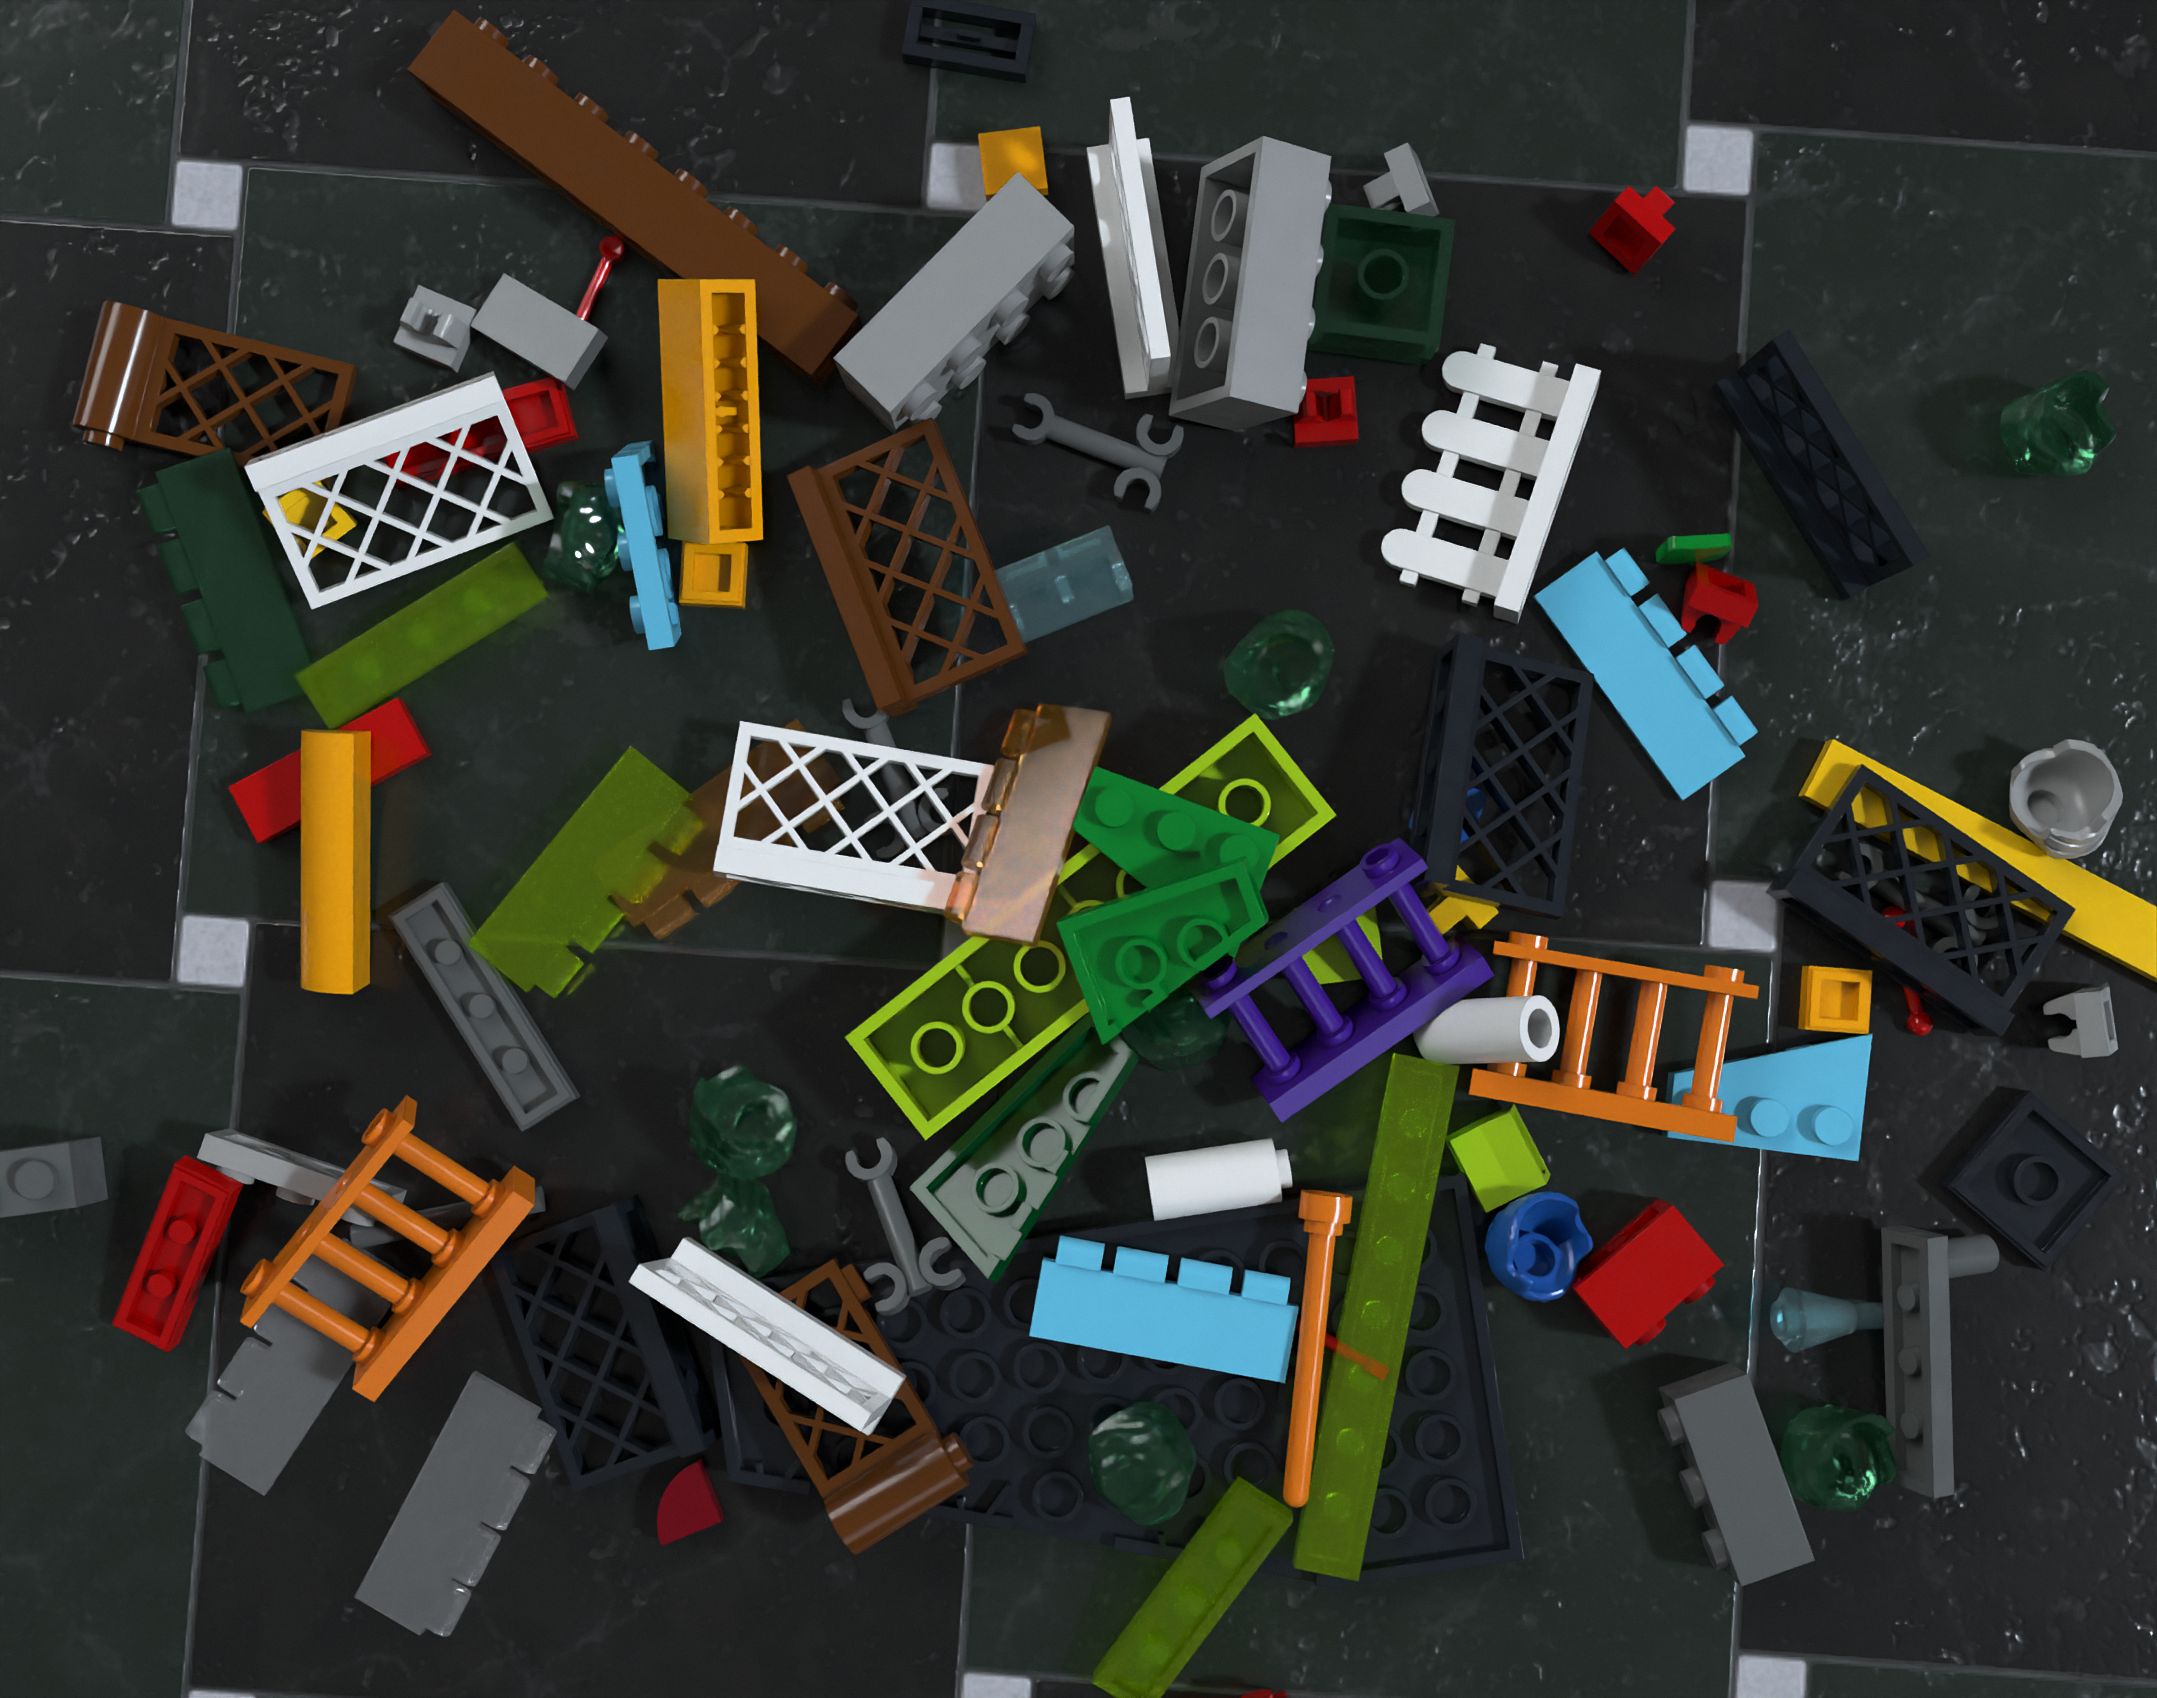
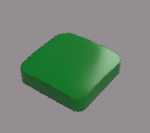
[1655,533,1732,565]

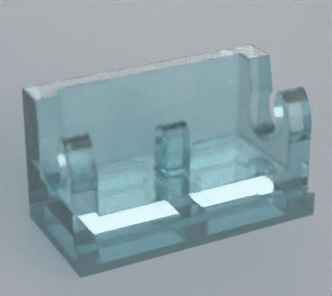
[996,525,1134,643]

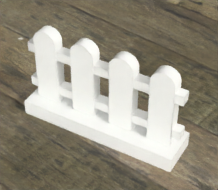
[1381,343,1601,624]

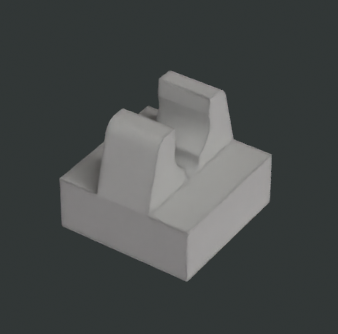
[1363,142,1440,224]
[393,285,478,372]
[2043,986,2118,1058]

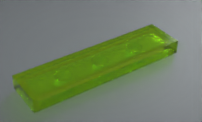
[294,542,550,730]
[1093,1476,1293,1698]

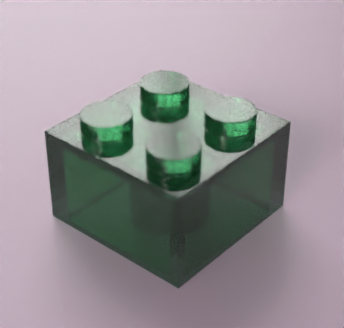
[1306,203,1456,365]

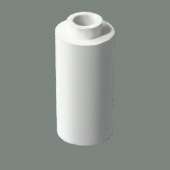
[1413,995,1560,1064]
[1145,1138,1292,1221]

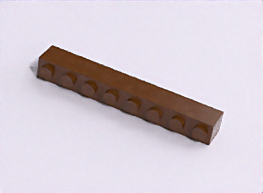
[407,10,863,390]

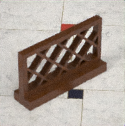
[787,417,1029,718]

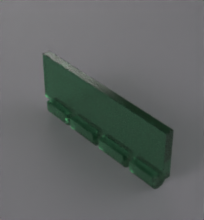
[136,448,322,713]

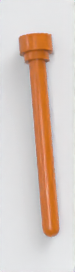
[1283,1190,1353,1508]

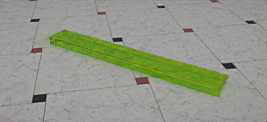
[1292,1053,1460,1581]

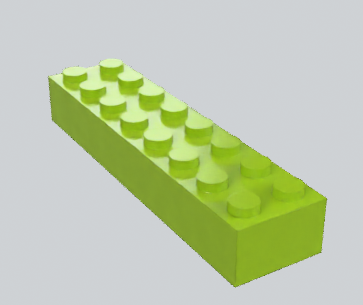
[845,713,1336,1140]

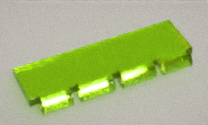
[467,746,702,998]

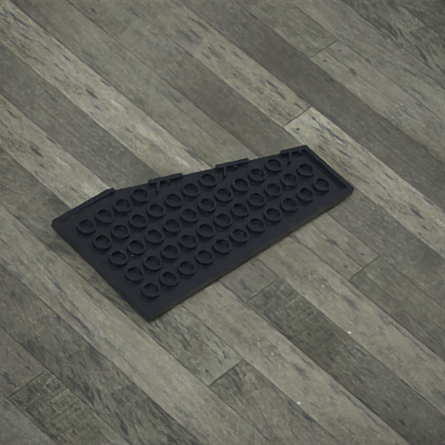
[708,1171,1525,1589]

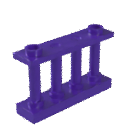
[1186,837,1494,1123]

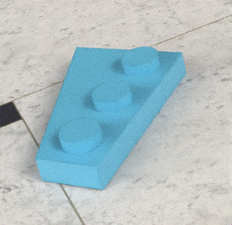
[604,440,682,650]
[1661,1034,1872,1161]

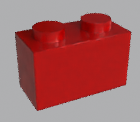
[1569,1198,1724,1349]

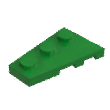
[1072,766,1280,959]
[1056,856,1269,1045]

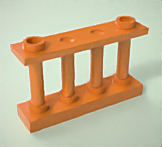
[1469,931,1759,1143]
[240,1095,535,1402]

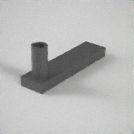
[1881,1225,1999,1499]

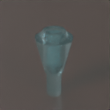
[1770,1287,1885,1353]

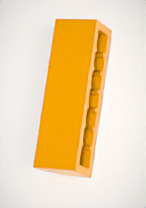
[658,279,763,545]
[301,729,371,994]

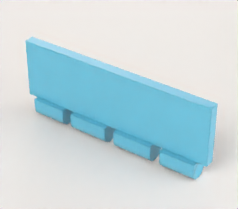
[1533,547,1758,801]
[1029,1235,1299,1383]

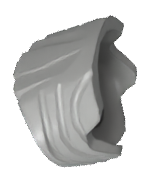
[2009,739,2123,859]

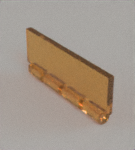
[943,703,1112,947]
[591,718,845,941]

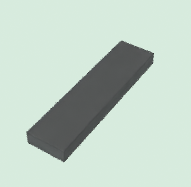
[388,882,580,1131]

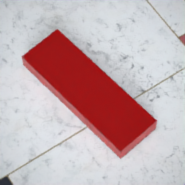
[384,377,579,490]
[228,697,432,844]
[111,1155,244,1353]

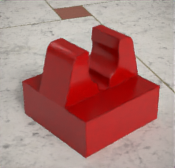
[1589,185,1676,275]
[1291,376,1359,448]
[1681,562,1759,645]

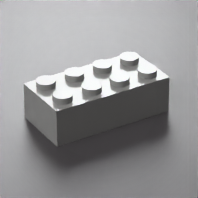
[1169,136,1332,431]
[834,172,1075,434]

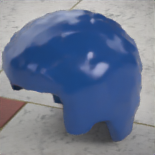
[1485,1191,1593,1303]

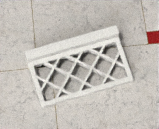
[1087,97,1180,399]
[244,371,554,609]
[713,721,994,919]
[628,1237,906,1436]

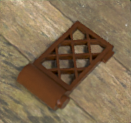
[72,301,358,486]
[737,1258,974,1555]

